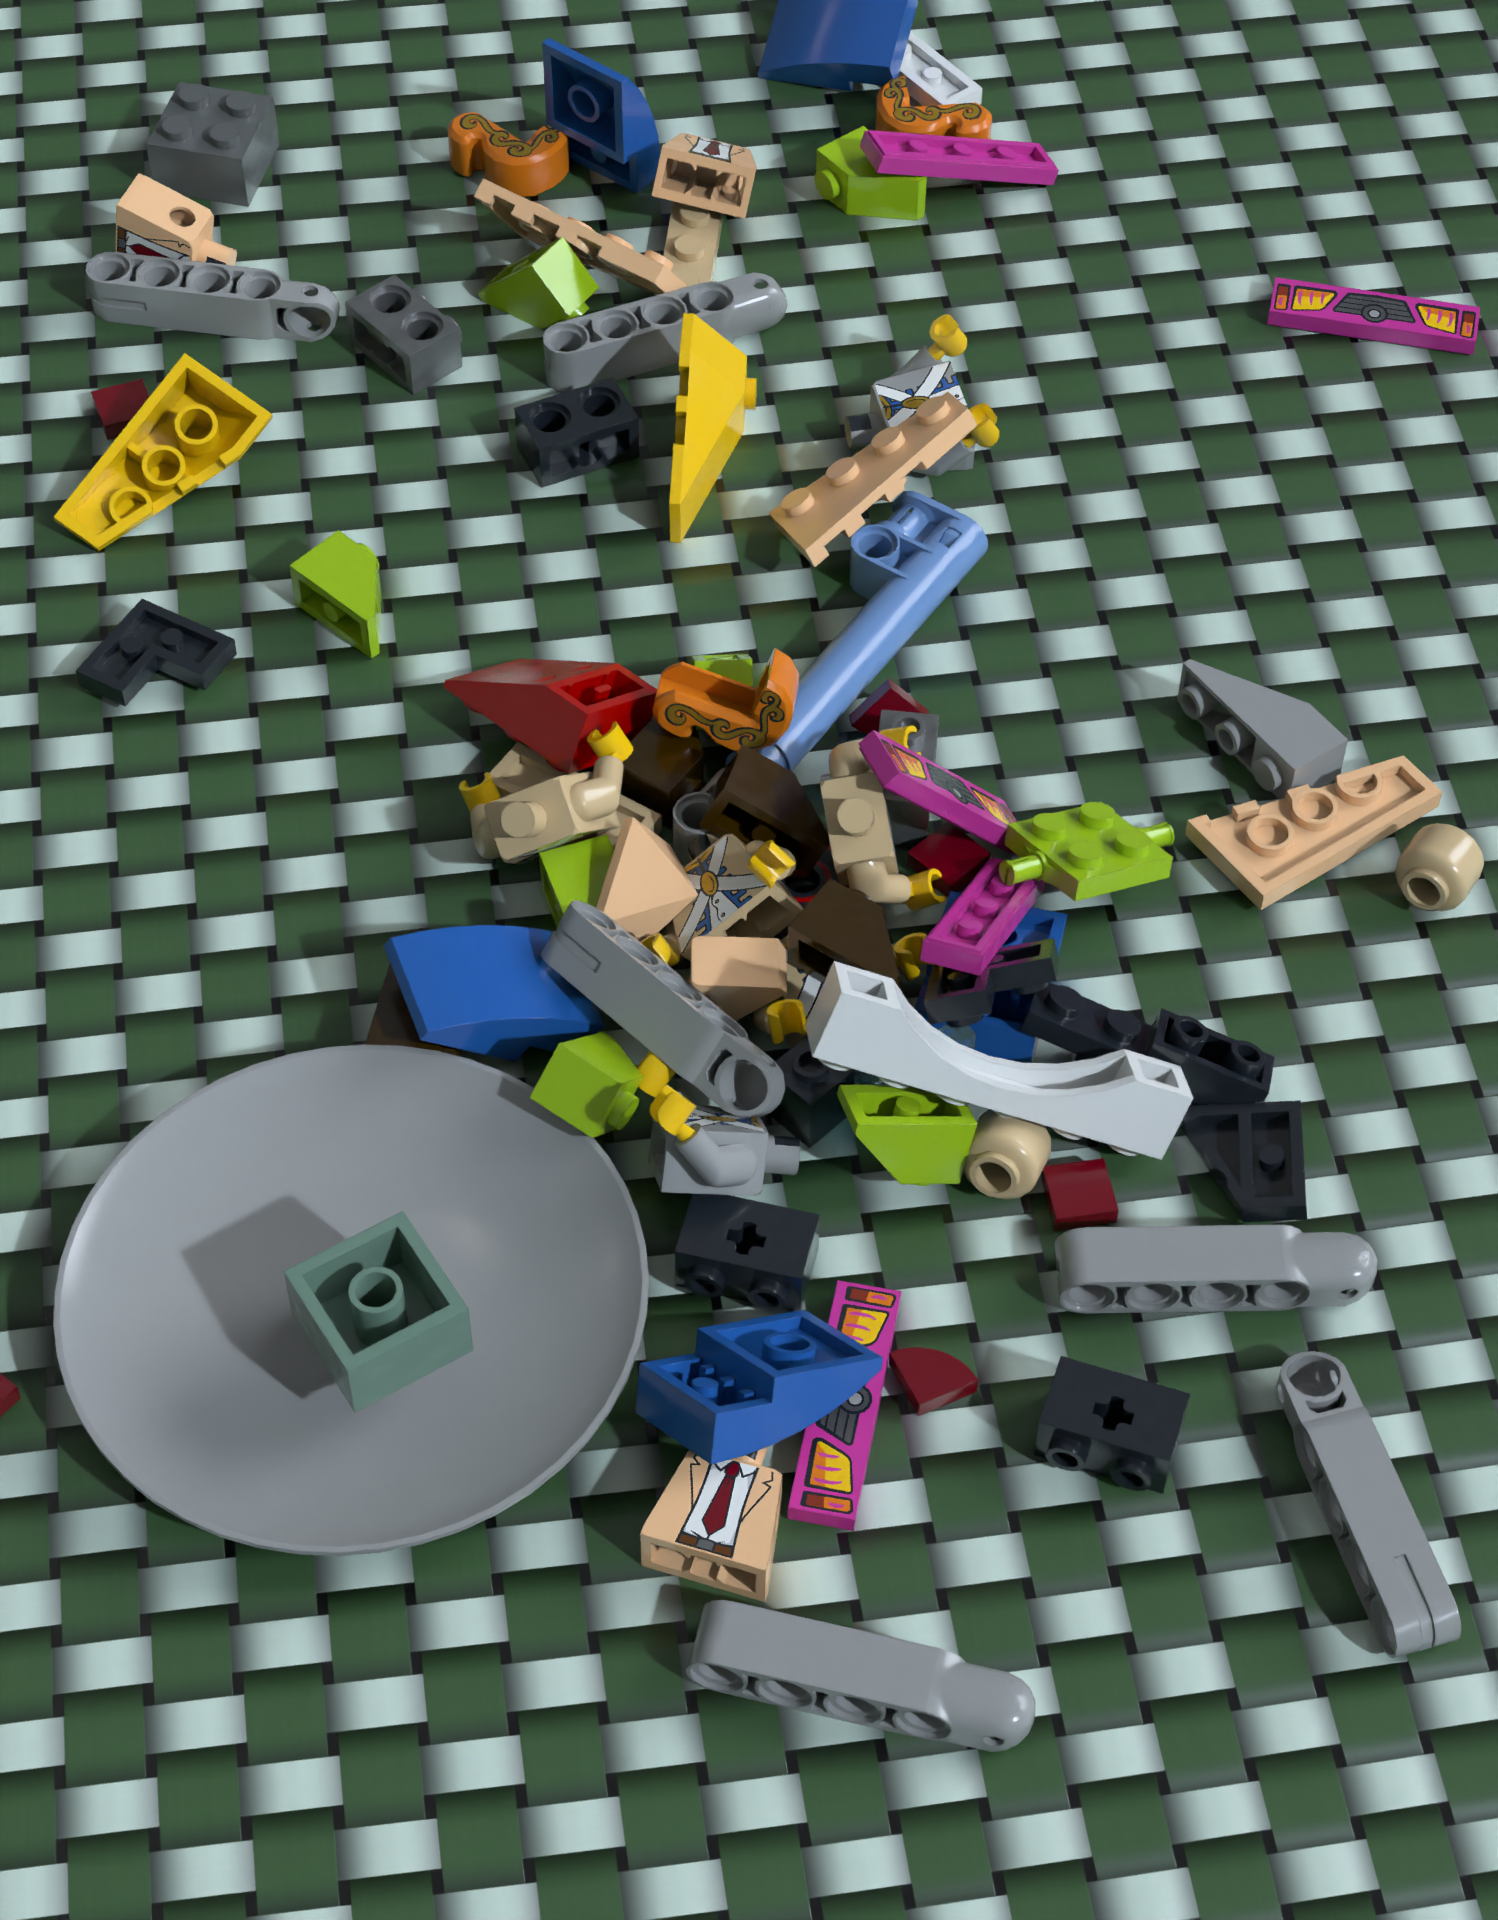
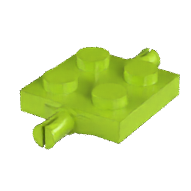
[999,802,1175,902]

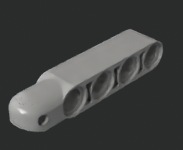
[85,252,340,342]
[543,272,787,392]
[540,900,786,1117]
[1054,1225,1378,1314]
[1276,1351,1461,1658]
[686,1600,1035,1752]

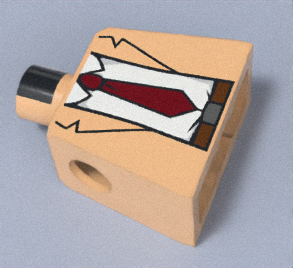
[652,133,757,219]
[116,173,237,266]
[640,1447,782,1602]

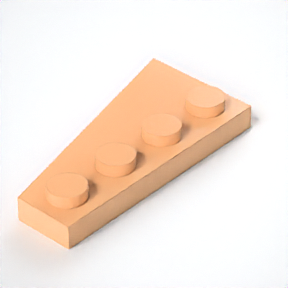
[473,178,686,295]
[769,392,977,567]
[1185,755,1442,910]

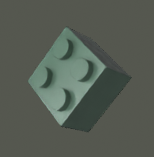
[283,1211,473,1413]

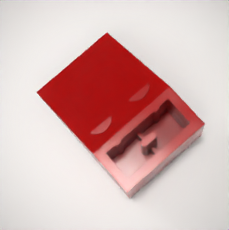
[443,658,657,774]

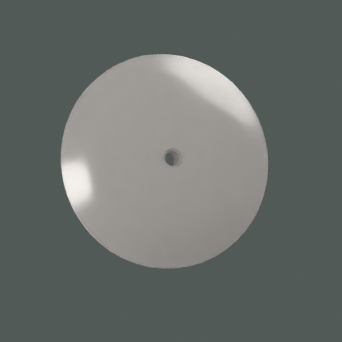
[53,1044,649,1556]

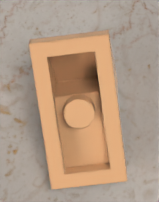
[685,936,787,1021]

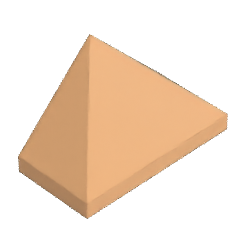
[596,817,698,942]

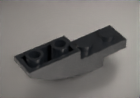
[1020,982,1275,1104]

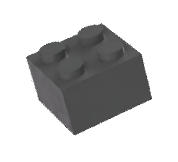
[146,82,280,207]

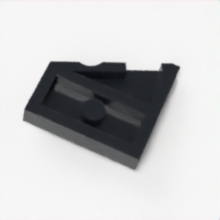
[1181,1100,1307,1222]

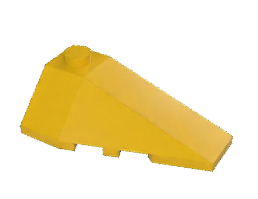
[669,313,757,543]
[53,353,273,552]

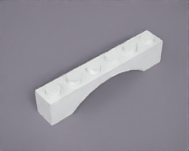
[805,961,1193,1160]

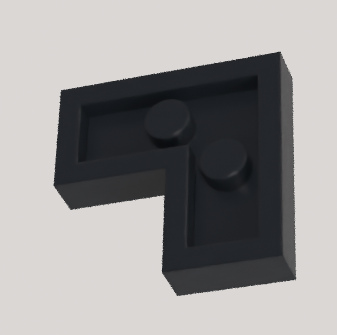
[76,599,237,707]
[924,938,1059,1027]

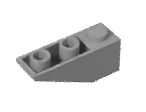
[1177,659,1348,799]

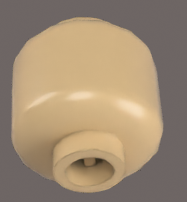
[1395,823,1484,912]
[963,1109,1051,1200]

